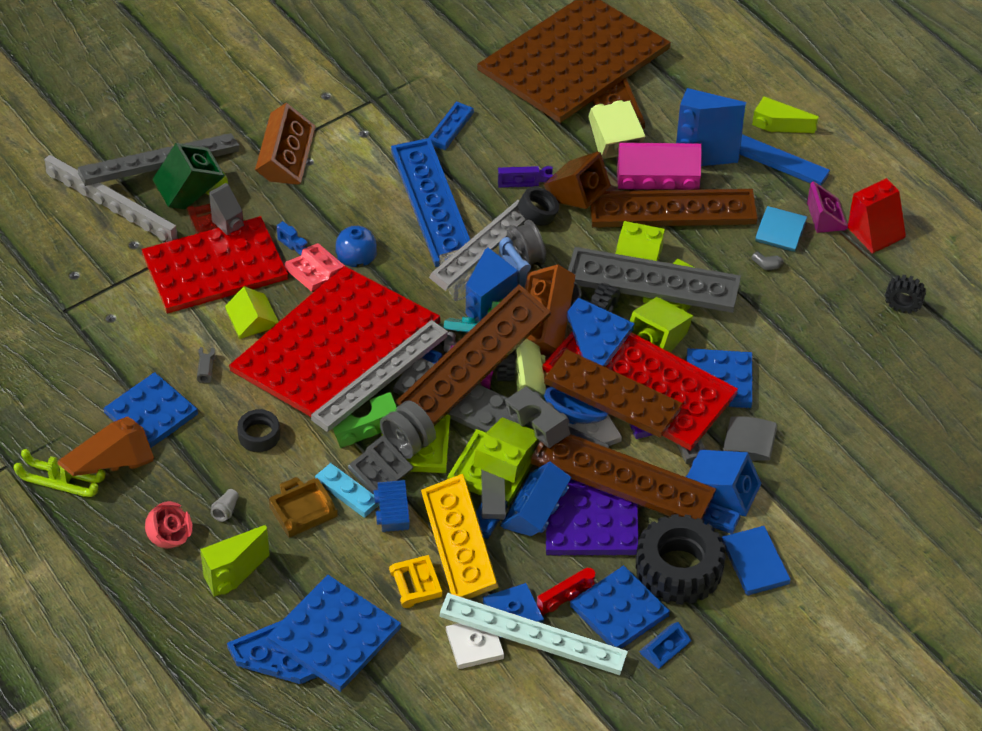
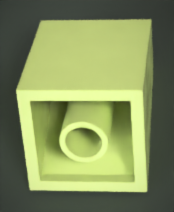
[589,100,645,159]

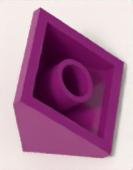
[807,181,848,233]

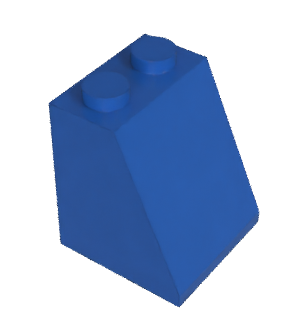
[466,247,518,322]
[685,450,762,516]

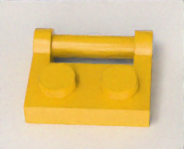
[389,555,442,608]

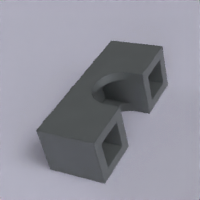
[505,387,570,448]

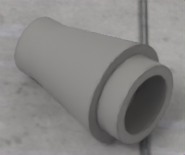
[211,489,239,522]

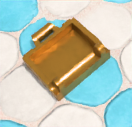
[269,477,338,538]

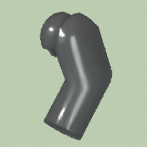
[751,251,784,271]

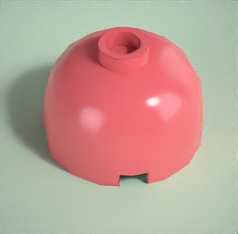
[145,501,192,549]

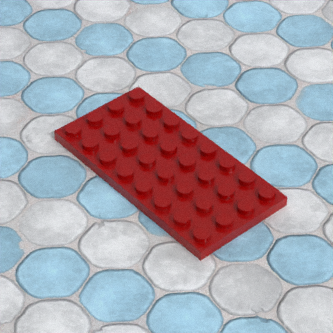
[542,331,738,451]

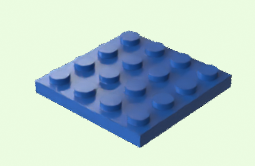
[267,575,401,692]

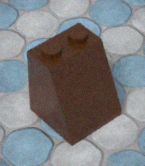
[544,151,611,209]

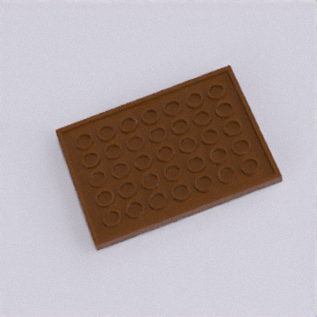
[477,0,671,123]

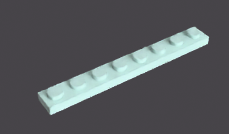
[439,593,628,675]

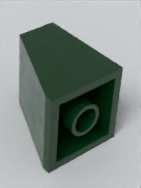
[152,143,225,209]

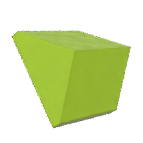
[225,286,279,339]

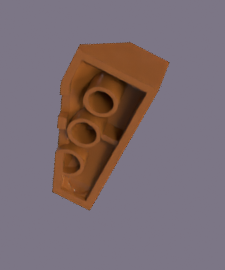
[57,416,154,476]

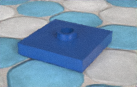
[483,583,544,638]

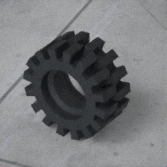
[885,275,926,314]
[590,283,621,314]
[496,350,516,381]

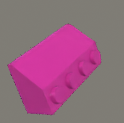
[617,143,701,190]

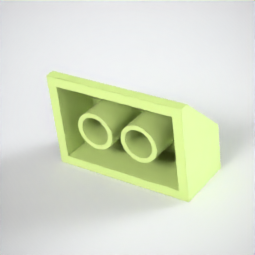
[515,338,547,402]

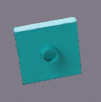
[444,317,479,332]

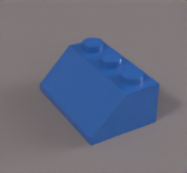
[500,462,571,536]

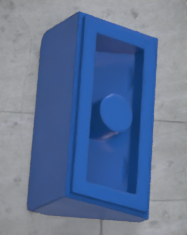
[639,622,692,669]

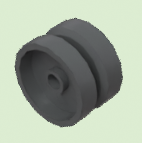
[380,401,436,459]

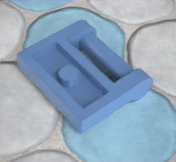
[499,237,531,289]

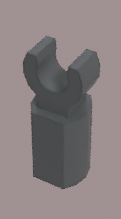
[197,347,216,383]

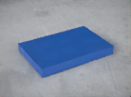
[722,526,791,596]

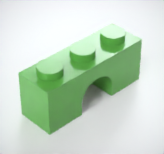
[333,392,397,448]

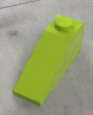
[752,96,819,133]

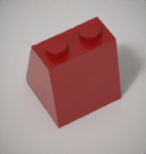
[848,178,906,254]

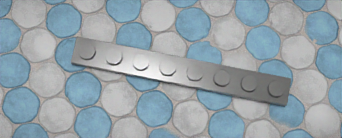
[44,155,178,242]
[429,200,526,291]
[311,320,448,432]

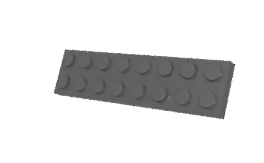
[568,247,741,313]

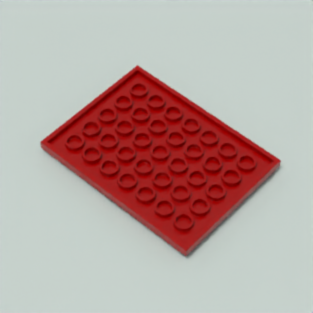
[229,266,441,417]

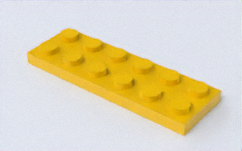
[421,474,499,599]

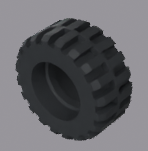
[635,514,726,605]

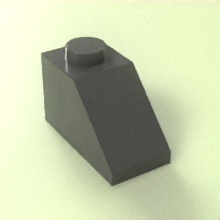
[209,183,244,235]

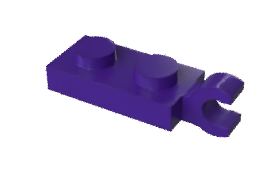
[498,166,553,188]

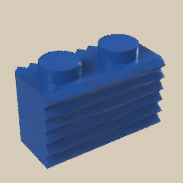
[373,480,410,532]

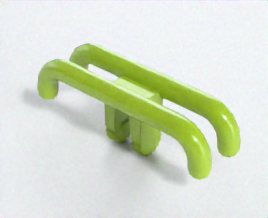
[14,449,106,497]

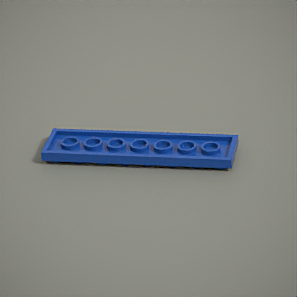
[391,138,470,267]

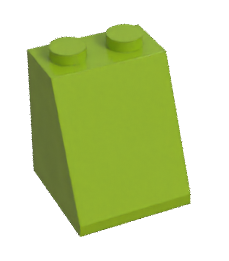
[630,297,693,353]

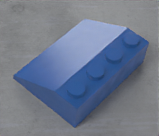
[676,88,746,166]

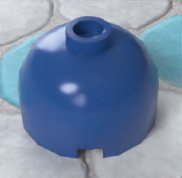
[336,226,377,267]

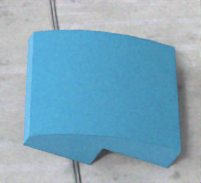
[755,206,807,252]

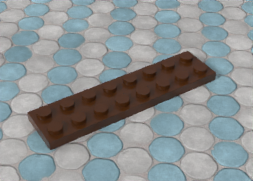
[590,189,757,228]
[395,284,551,426]
[531,434,716,519]

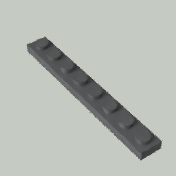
[78,133,239,186]

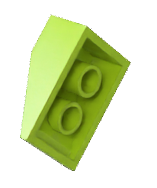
[615,221,665,261]
[474,417,539,483]
[200,525,270,597]

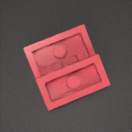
[284,243,345,292]

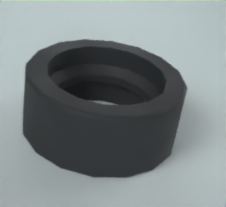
[518,187,560,226]
[237,409,280,452]

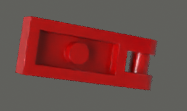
[537,568,595,616]

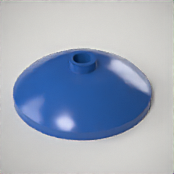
[544,387,608,424]

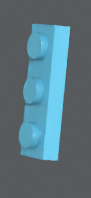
[315,463,379,518]

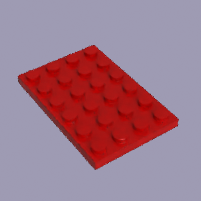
[141,216,288,314]

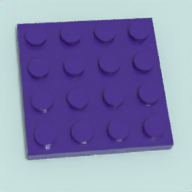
[546,479,638,555]

